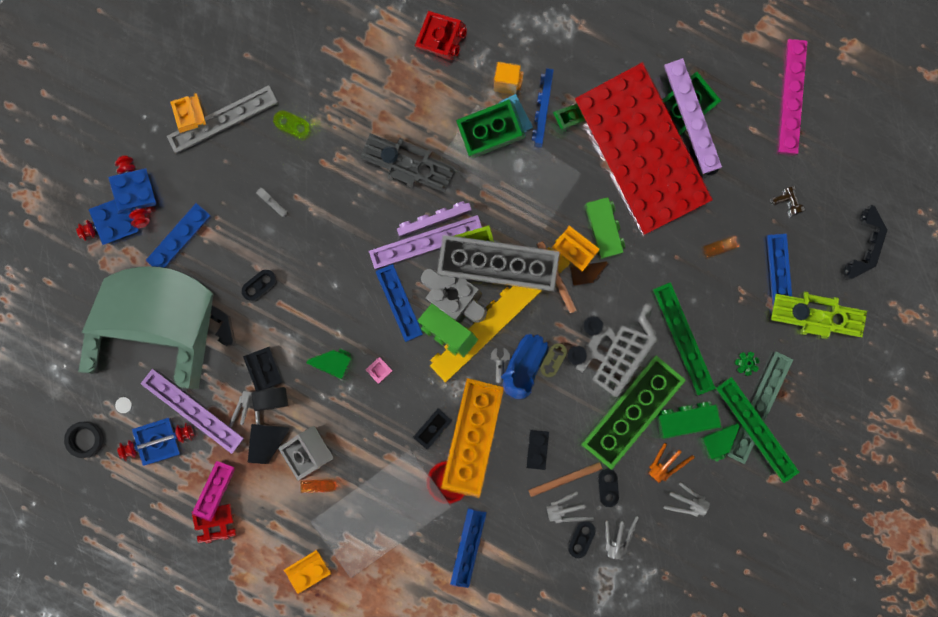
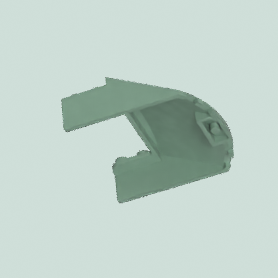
[79,266,214,389]

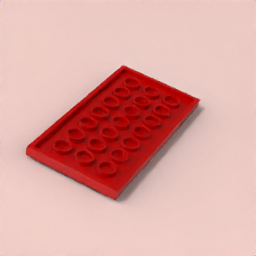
[575,62,713,235]

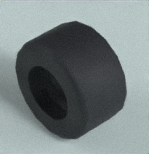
[251,387,288,411]

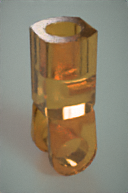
[703,235,740,258]
[301,480,336,493]

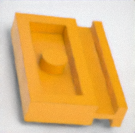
[170,93,206,133]
[552,226,600,271]
[284,550,331,594]

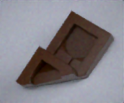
[571,261,609,286]

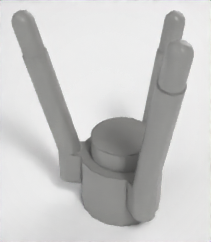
[229,391,260,428]
[664,482,710,517]
[547,492,595,523]
[605,516,639,559]

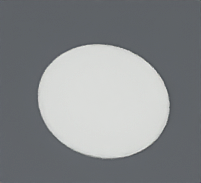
[115,397,132,413]

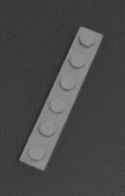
[167,85,278,154]

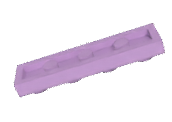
[397,201,472,238]

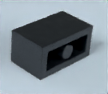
[413,408,453,450]

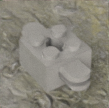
[421,269,487,323]

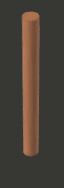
[536,241,577,314]
[528,462,603,497]

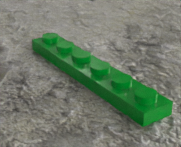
[653,282,715,396]
[715,377,800,483]

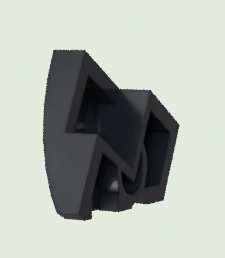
[247,424,290,464]

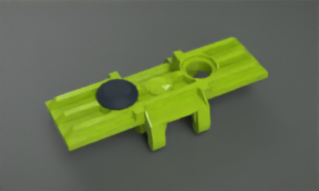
[771,291,867,339]

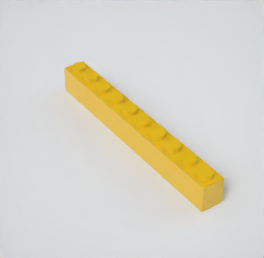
[430,236,571,382]

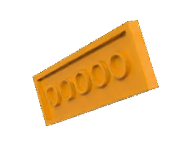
[441,378,504,498]

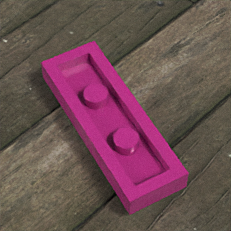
[192,461,235,522]

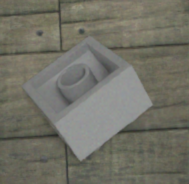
[278,426,334,481]

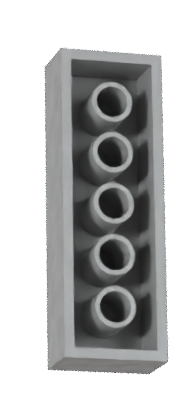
[437,235,559,292]

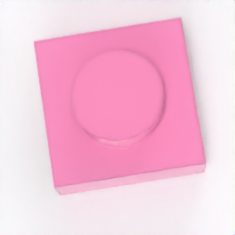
[365,357,392,384]

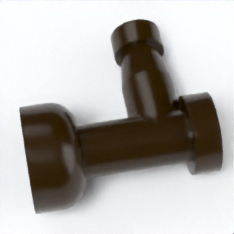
[772,186,805,216]

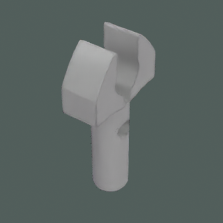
[256,188,287,217]
[491,347,510,384]

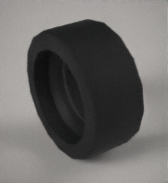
[64,422,103,458]

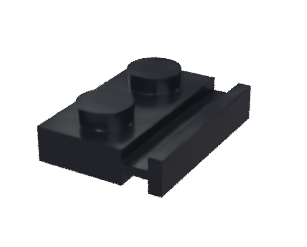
[243,347,283,391]

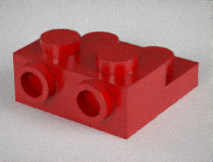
[414,11,467,60]

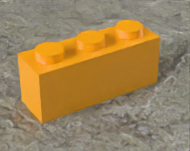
[494,62,524,95]

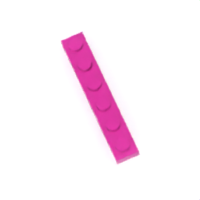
[778,39,808,155]

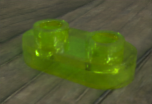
[273,110,310,138]

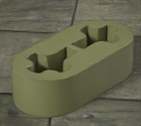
[540,343,567,377]

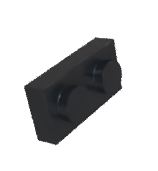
[526,430,549,470]

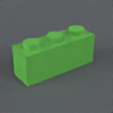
[585,197,626,260]
[417,303,478,358]

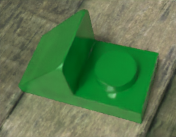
[553,104,586,132]

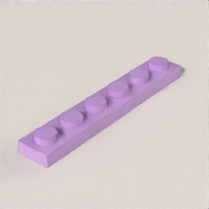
[664,58,722,174]
[369,215,482,270]
[141,369,244,454]

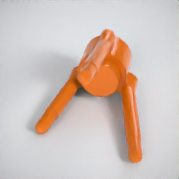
[649,443,695,483]

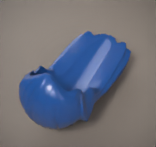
[501,334,549,399]

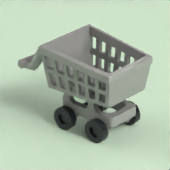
[567,304,657,397]

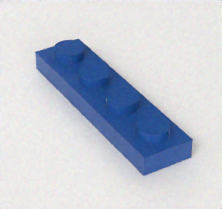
[531,68,554,148]
[146,203,211,268]
[766,234,792,305]
[375,264,423,342]
[450,509,487,588]

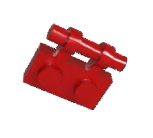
[192,504,236,544]

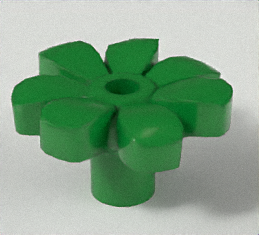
[735,352,760,376]

